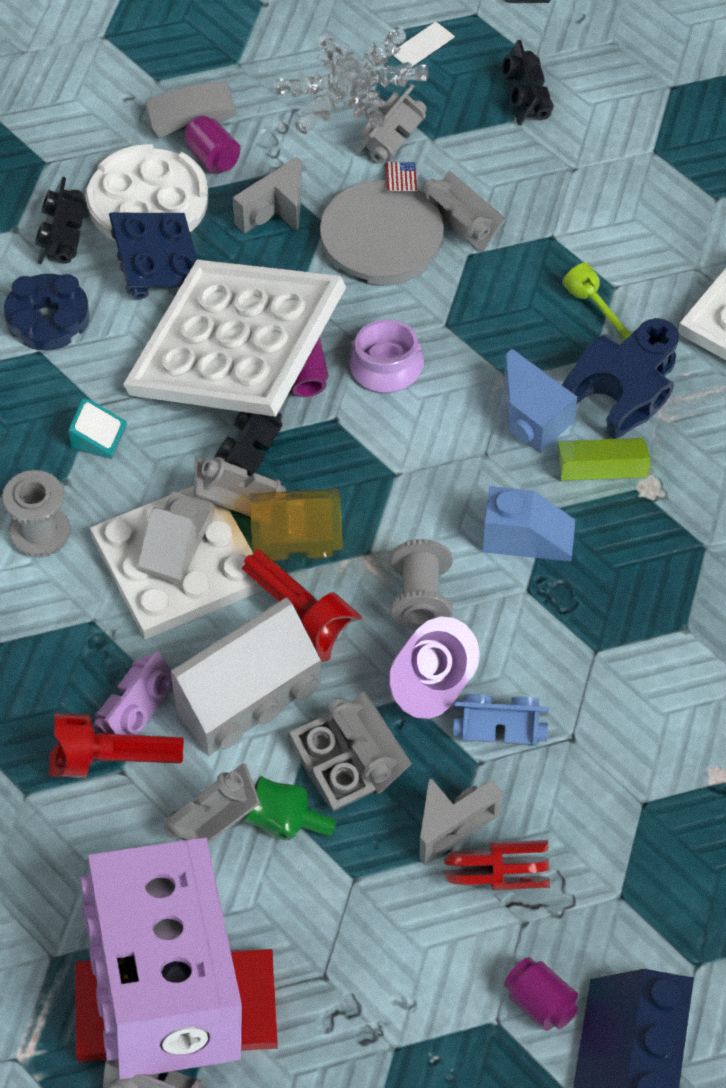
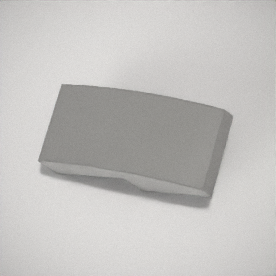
[146,82,237,139]
[287,713,376,812]

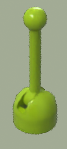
[562,262,633,342]

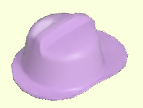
[389,617,480,719]

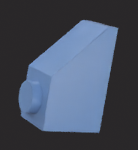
[504,349,577,453]
[483,486,575,562]

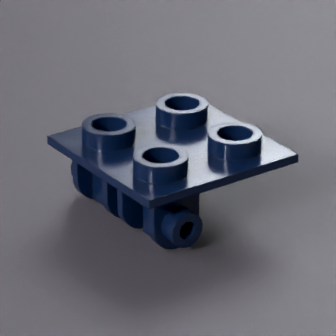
[109,212,197,300]

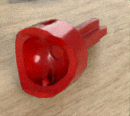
[241,549,362,662]
[49,713,184,778]

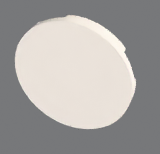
[85,144,208,241]

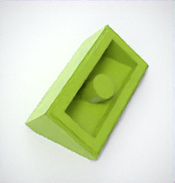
[557,438,651,481]

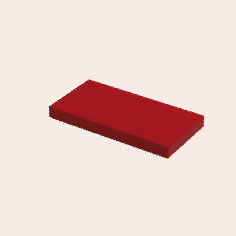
[75,949,278,1062]

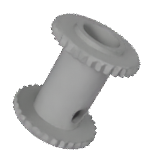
[1,470,71,558]
[389,539,453,630]

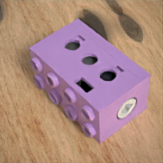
[80,837,242,1080]

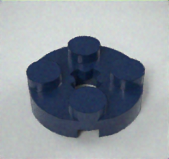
[4,274,90,351]

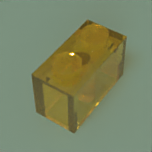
[250,489,343,561]

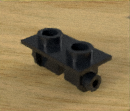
[501,40,554,125]
[35,177,87,264]
[214,412,283,476]

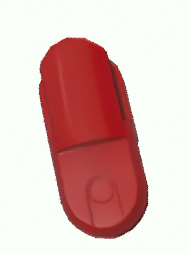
[444,840,550,891]

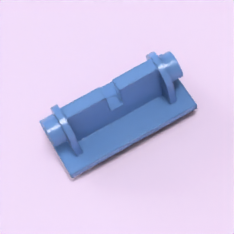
[453,694,549,746]

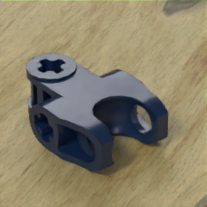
[562,318,679,439]

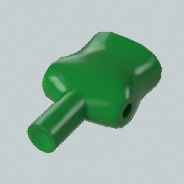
[243,775,336,840]

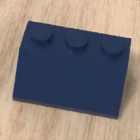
[573,969,694,1088]

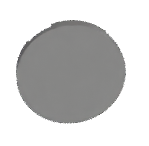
[320,180,444,285]

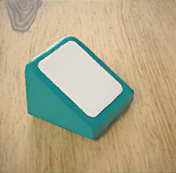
[69,398,127,459]

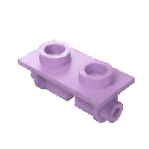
[92,651,173,735]

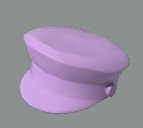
[349,319,424,393]

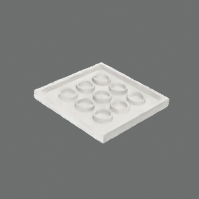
[123,260,346,417]

